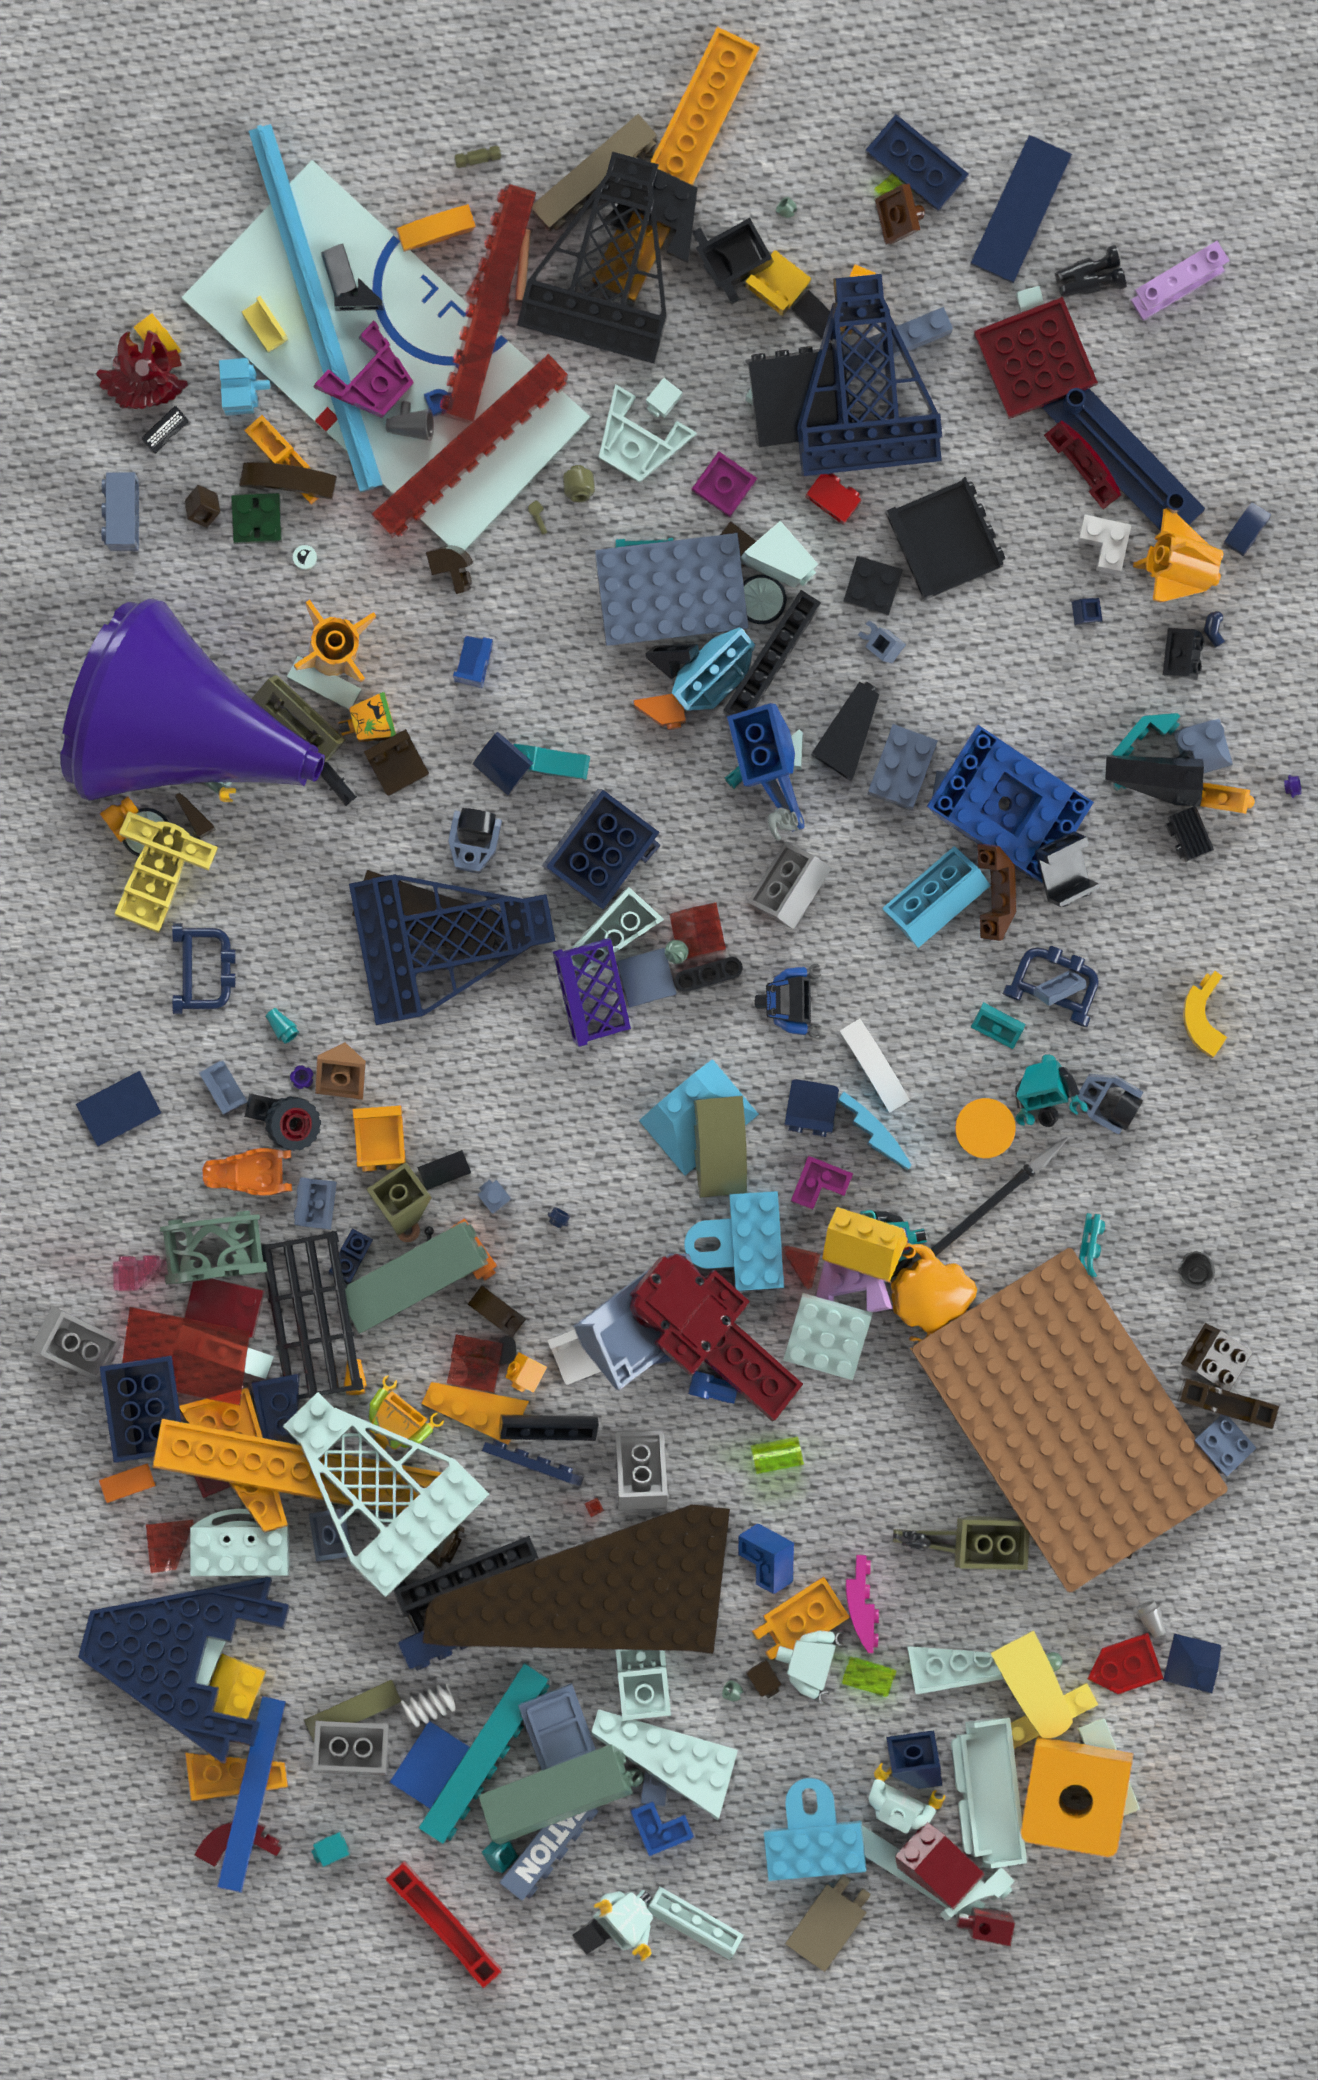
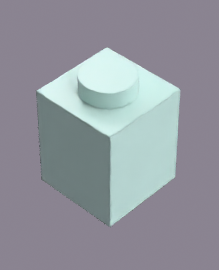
[646,378,682,418]

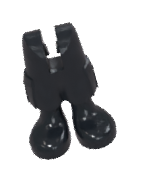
[1054,245,1127,297]

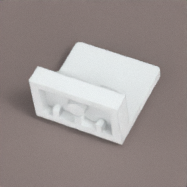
[547,1329,601,1385]

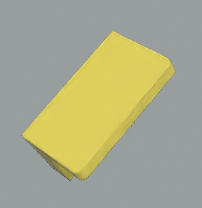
[242,296,288,353]

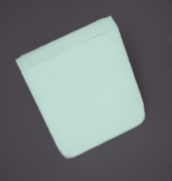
[1016,286,1044,313]

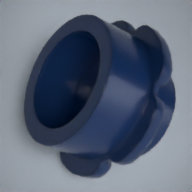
[547,1207,570,1228]

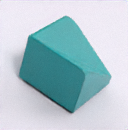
[482,1841,518,1873]

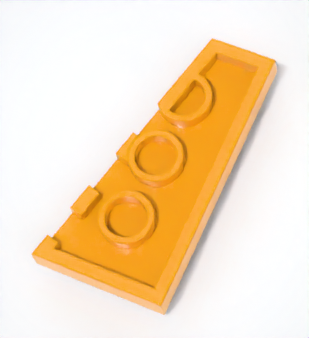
[421,1382,529,1445]
[185,1753,288,1802]

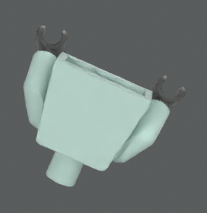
[776,1630,845,1705]

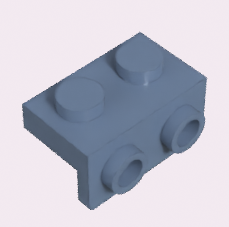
[294,1177,337,1230]

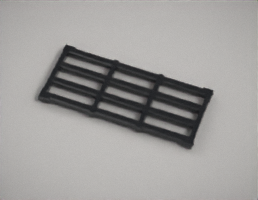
[261,1231,364,1400]

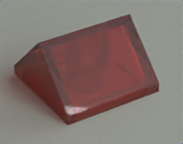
[782,1245,820,1290]

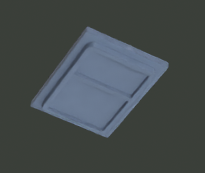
[518,1683,596,1771]

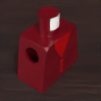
[956,1907,1015,1947]

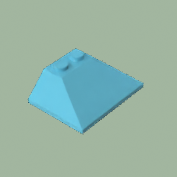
[639,1059,759,1176]

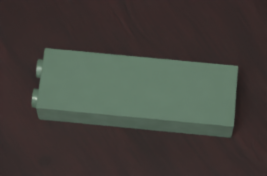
[345,1221,488,1334]
[479,1744,633,1845]

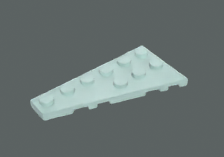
[591,1709,738,1820]

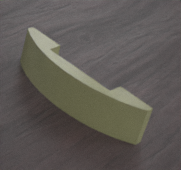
[304,1679,401,1742]

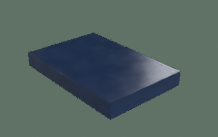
[76,1071,162,1147]

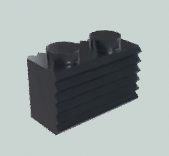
[1166,806,1214,862]

